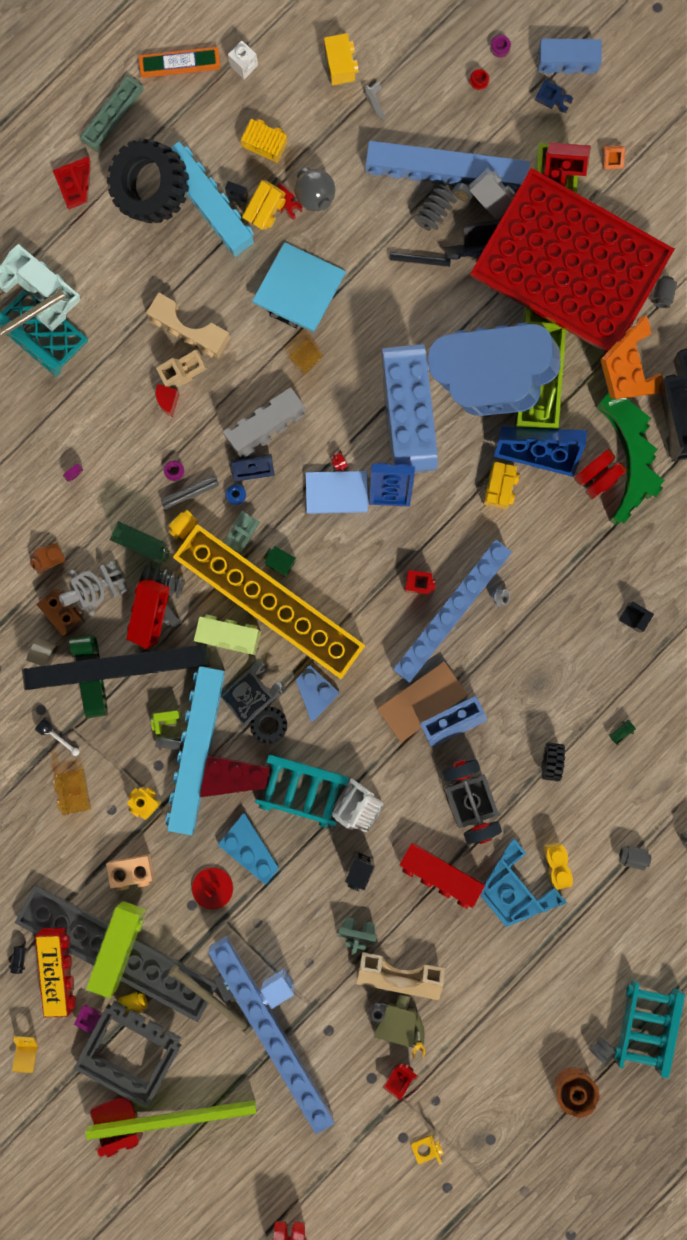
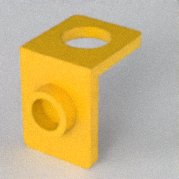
[12,1037,38,1073]
[411,1135,444,1165]

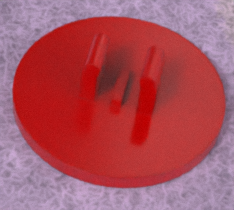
[192,867,233,910]

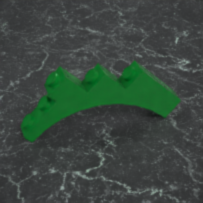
[596,392,665,526]

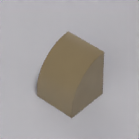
[26,638,58,666]

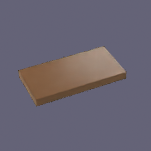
[377,662,468,742]

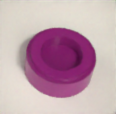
[490,35,511,58]
[63,463,83,482]

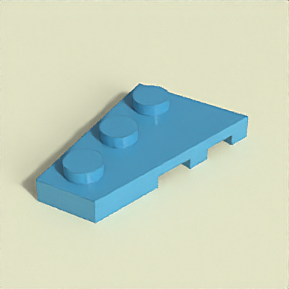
[218,812,279,885]

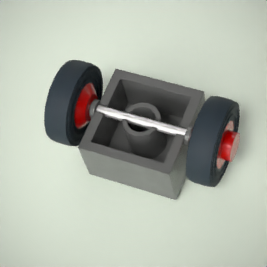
[442,760,502,844]

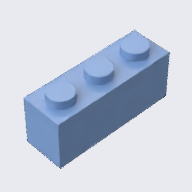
[538,39,602,74]
[420,696,488,748]

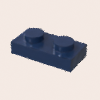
[231,454,275,482]

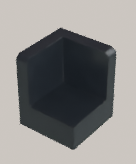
[619,601,654,633]

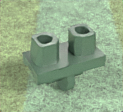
[223,511,260,554]
[338,917,377,955]

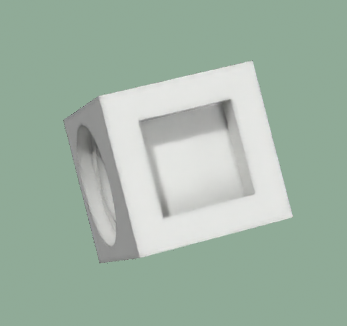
[228,41,258,79]

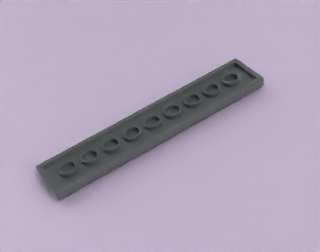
[14,885,217,1022]

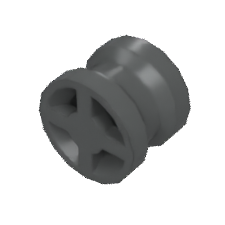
[588,1036,616,1064]

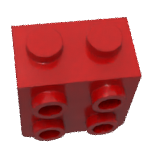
[90,1096,143,1157]

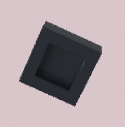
[225,181,248,203]

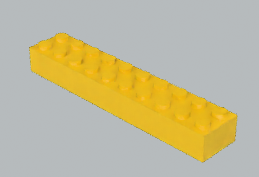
[173,524,366,680]

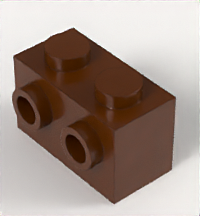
[36,588,85,637]

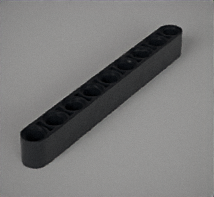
[22,644,211,690]

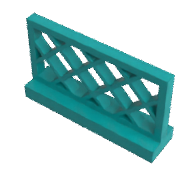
[0,290,88,377]

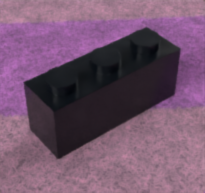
[345,851,375,891]

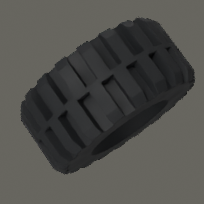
[107,138,189,223]

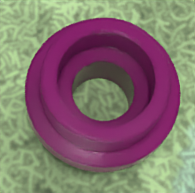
[164,460,184,481]

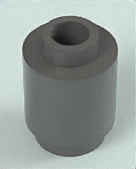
[653,276,677,308]
[619,846,651,870]

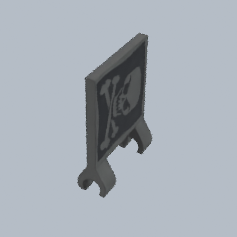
[220,659,286,726]

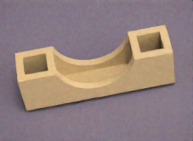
[146,292,231,359]
[356,952,445,1000]

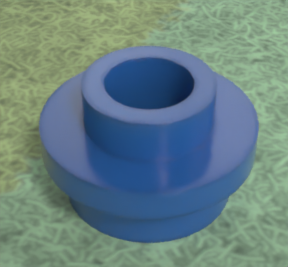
[226,484,246,505]

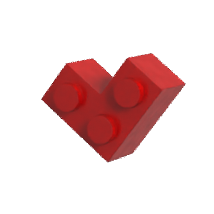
[545,142,591,187]

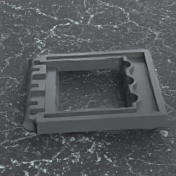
[73,1000,182,1109]

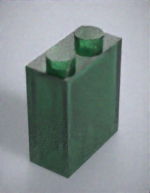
[110,521,170,565]

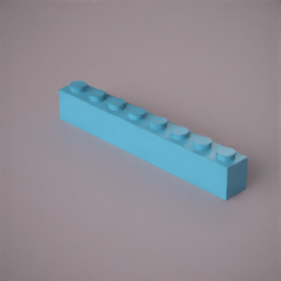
[165,666,226,836]

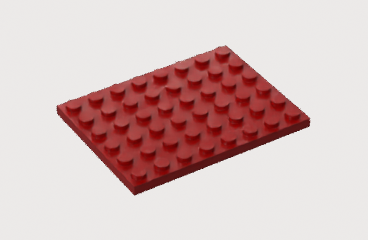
[470,168,675,353]

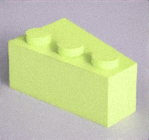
[194,614,261,656]

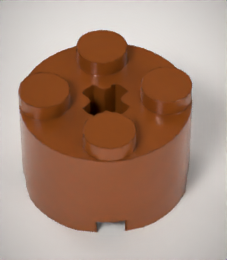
[553,1067,600,1118]

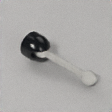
[34,717,80,756]

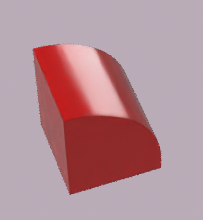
[156,384,180,417]

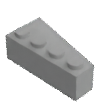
[223,387,306,458]

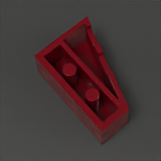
[200,755,270,798]

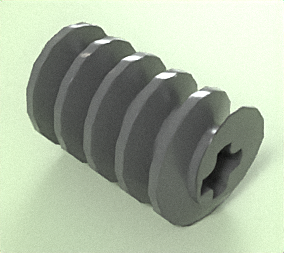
[414,184,457,231]
[139,561,185,599]

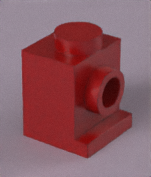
[405,570,436,595]

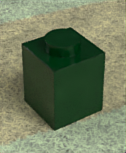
[263,546,297,577]

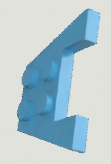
[480,838,567,927]

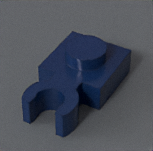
[535,80,573,113]

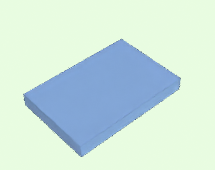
[306,471,368,514]

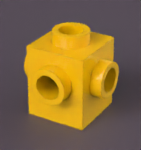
[127,787,162,820]

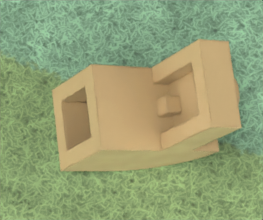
[156,350,208,388]

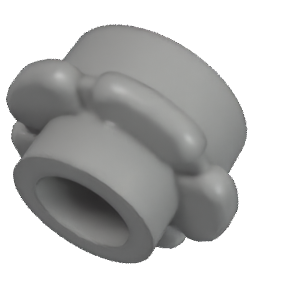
[492,587,510,607]

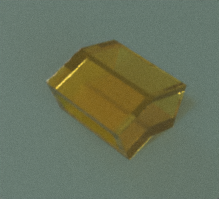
[289,339,323,374]

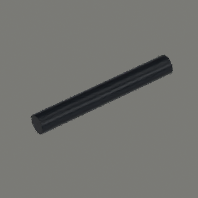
[390,252,451,267]

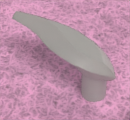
[365,82,386,120]

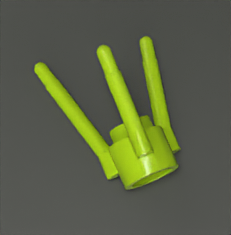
[528,381,556,423]

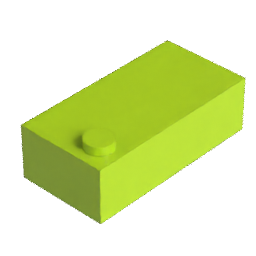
[86,901,147,998]

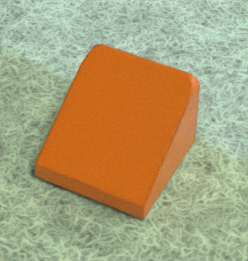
[602,145,625,169]

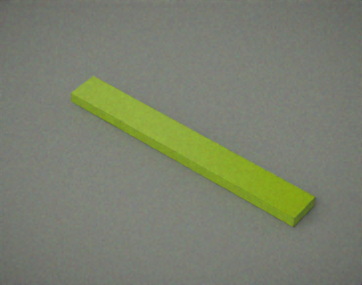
[85,1100,256,1140]

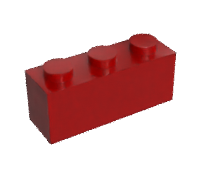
[126,579,170,649]

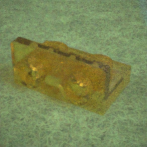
[53,769,91,815]

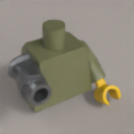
[369,993,426,1059]

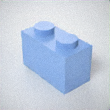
[260,968,295,1009]

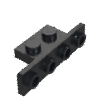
[444,220,501,260]

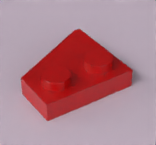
[52,156,91,210]

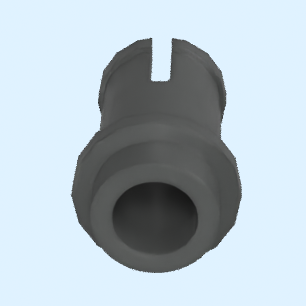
[155,734,182,751]

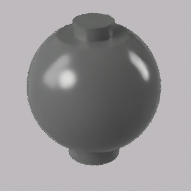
[295,167,336,211]

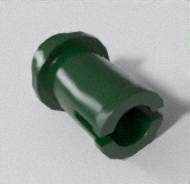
[609,720,636,745]

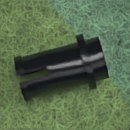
[9,946,27,974]

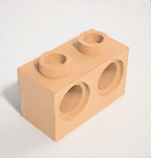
[106,854,155,891]

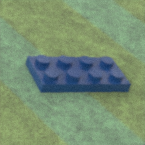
[369,462,415,507]

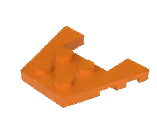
[601,316,663,399]

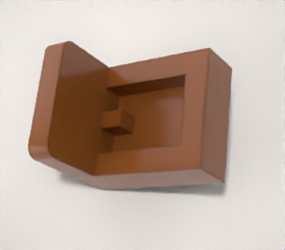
[30,543,66,575]

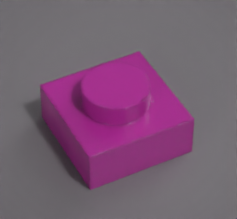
[74,1004,102,1034]

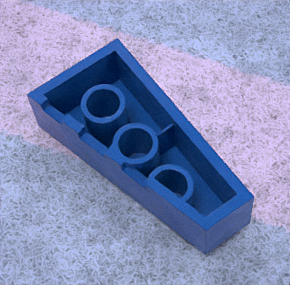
[494,426,587,477]

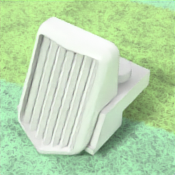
[332,778,384,832]

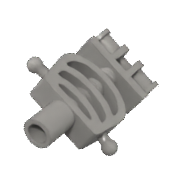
[59,561,129,616]

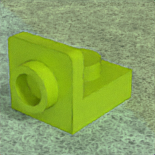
[151,710,182,734]

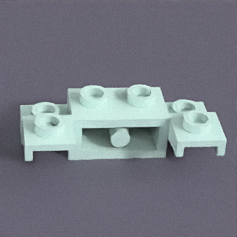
[0,244,80,331]

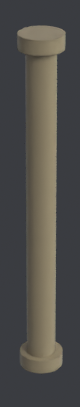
[0,288,67,338]
[168,965,253,1035]

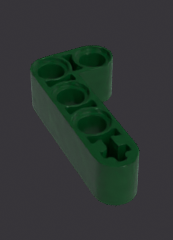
[69,635,108,719]

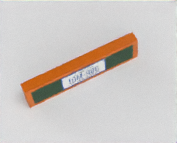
[139,47,221,78]

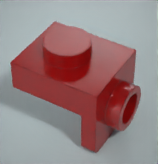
[382,1063,417,1100]

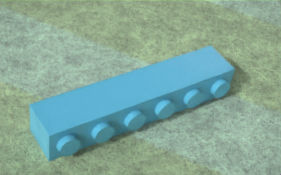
[171,141,254,257]

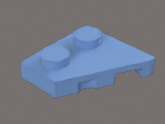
[296,665,339,722]

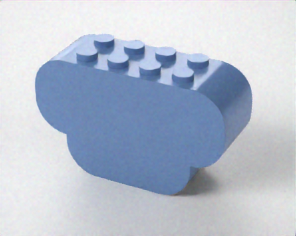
[428,323,561,416]
[381,344,438,473]

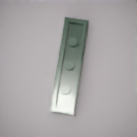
[80,75,144,152]

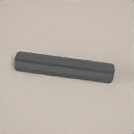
[161,475,219,510]

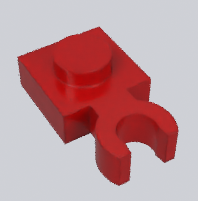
[276,183,303,220]

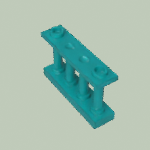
[255,754,349,828]
[613,979,686,1078]

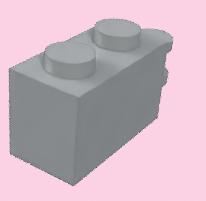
[470,168,516,220]

